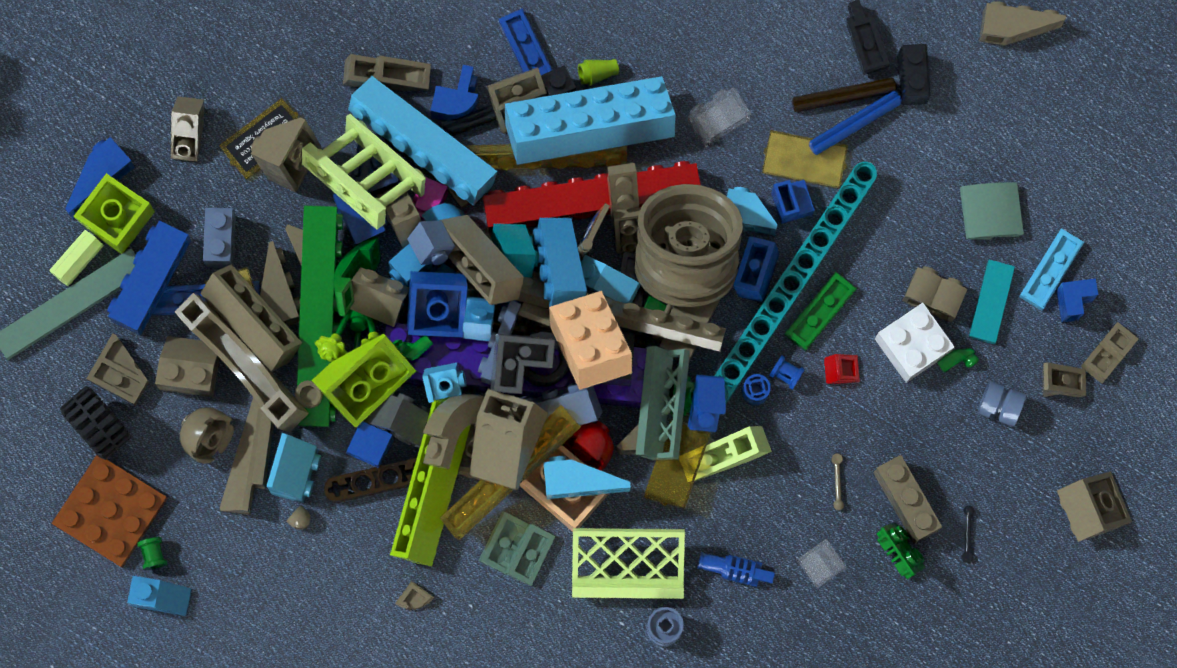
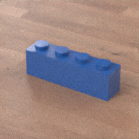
[107,220,191,336]

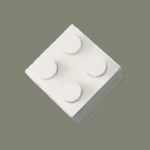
[875,303,954,383]

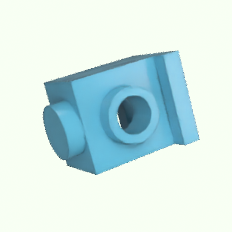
[423,363,466,403]

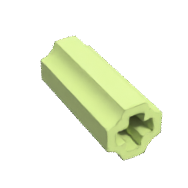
[49,230,104,286]

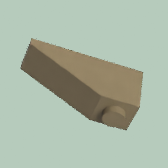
[375,186,422,248]

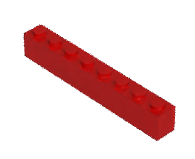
[483,161,700,234]

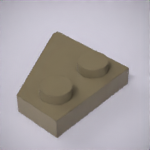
[86,333,149,406]

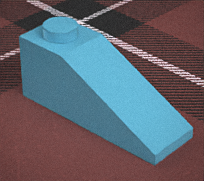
[544,456,631,499]

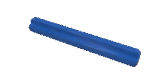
[809,91,902,155]

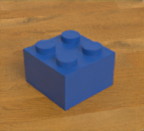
[407,271,468,337]

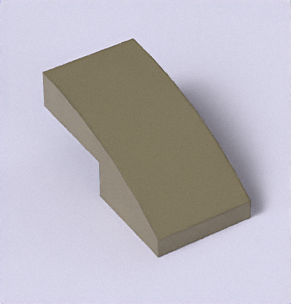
[1081,322,1138,384]

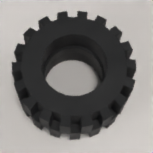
[60,386,131,460]

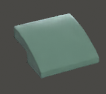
[960,182,1024,240]
[478,512,555,586]

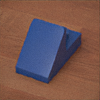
[688,375,726,432]

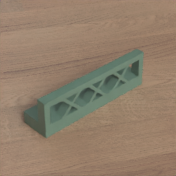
[635,346,690,460]

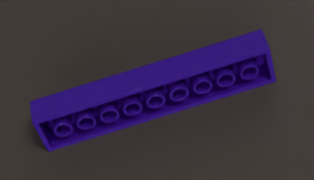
[385,323,647,408]

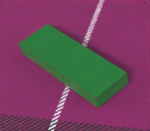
[784,272,857,352]

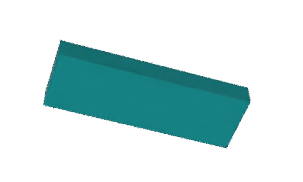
[968,260,1015,345]

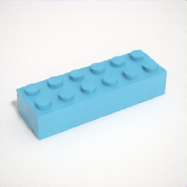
[505,76,676,165]

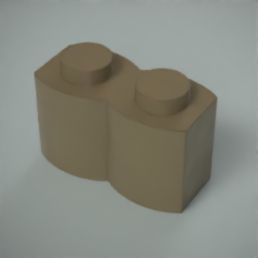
[902,266,967,322]

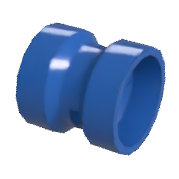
[742,374,771,406]

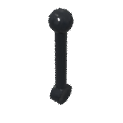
[961,505,974,563]

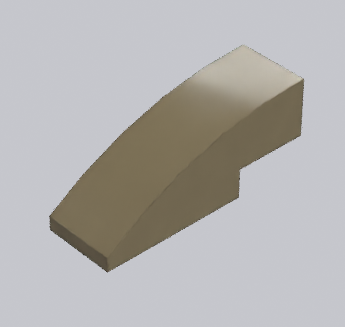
[343,54,431,91]

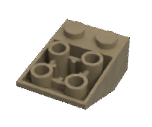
[469,389,548,490]

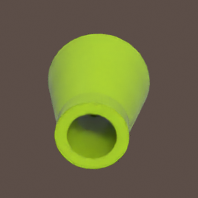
[578,59,619,86]

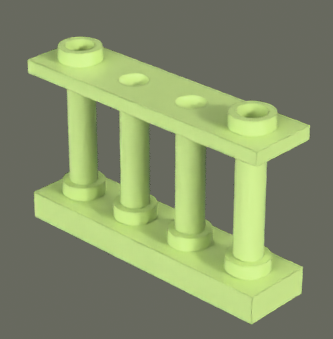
[302,114,426,230]

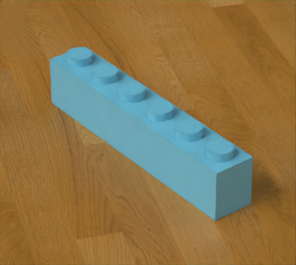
[348,76,498,205]

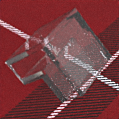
[797,539,846,589]

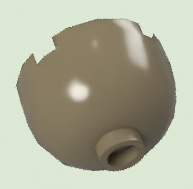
[180,407,234,464]

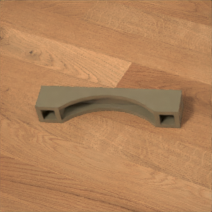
[175,293,309,433]

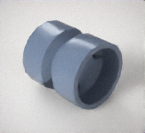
[977,381,1026,427]
[646,607,684,647]

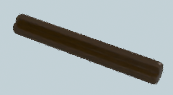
[792,78,896,112]

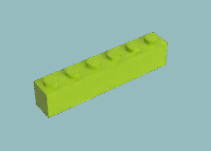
[390,397,471,567]

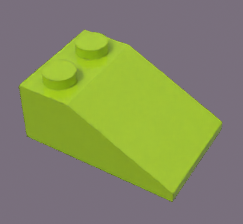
[311,334,416,428]

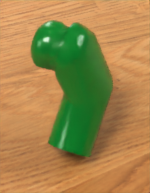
[393,335,433,360]
[937,348,979,373]

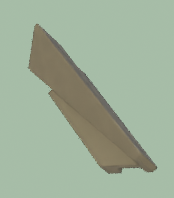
[220,398,274,515]

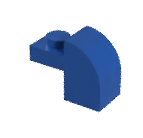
[430,65,479,121]

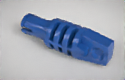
[697,552,775,587]

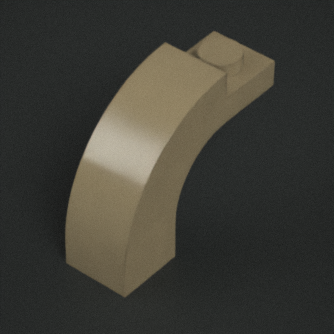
[423,394,485,469]

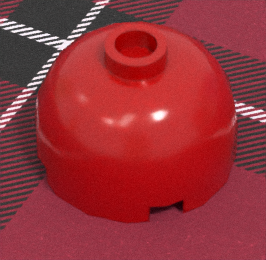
[558,421,614,471]

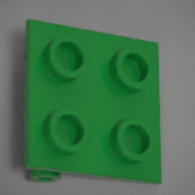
[876,522,925,580]

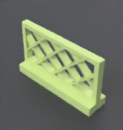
[572,528,685,599]

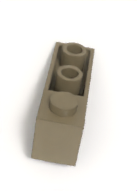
[979,1,1066,45]
[260,241,300,326]

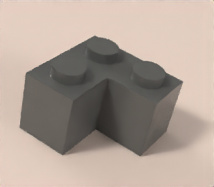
[491,334,555,394]
[363,393,430,448]

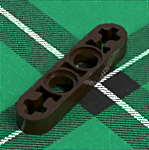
[324,458,417,503]

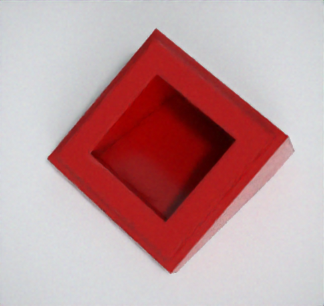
[824,354,860,384]

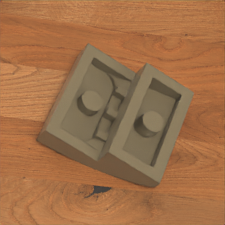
[487,67,546,133]

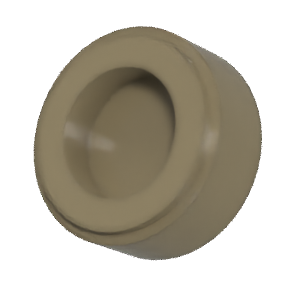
[295,380,323,408]

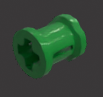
[137,537,168,570]

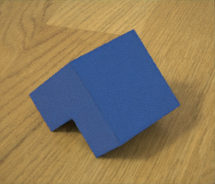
[771,180,815,224]
[1056,278,1098,323]
[346,421,394,468]

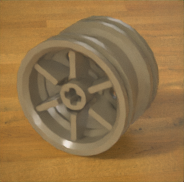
[635,184,743,307]

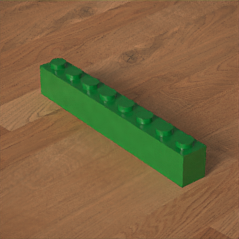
[297,206,344,427]

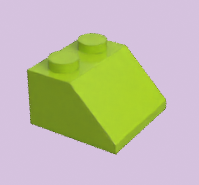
[73,173,155,254]

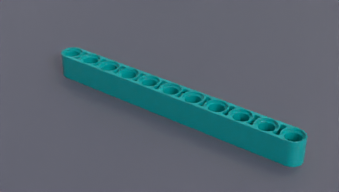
[715,162,877,404]

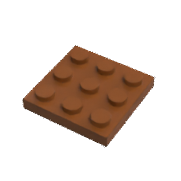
[51,455,168,568]

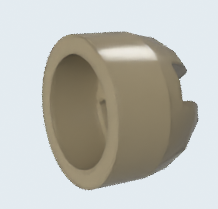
[286,505,311,530]

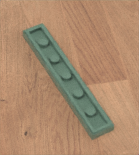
[0,248,136,360]

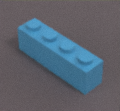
[532,218,587,307]

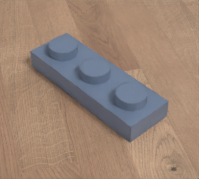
[478,301,521,385]

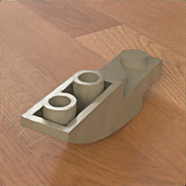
[607,163,640,254]

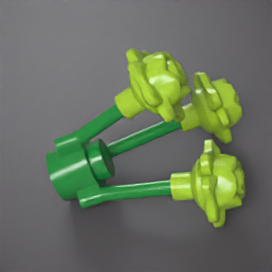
[315,309,379,362]

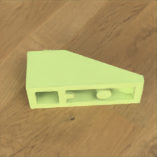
[679,426,772,483]

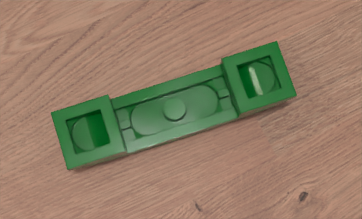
[333,236,381,316]

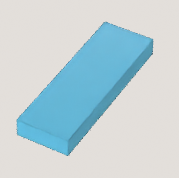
[1019,228,1084,311]

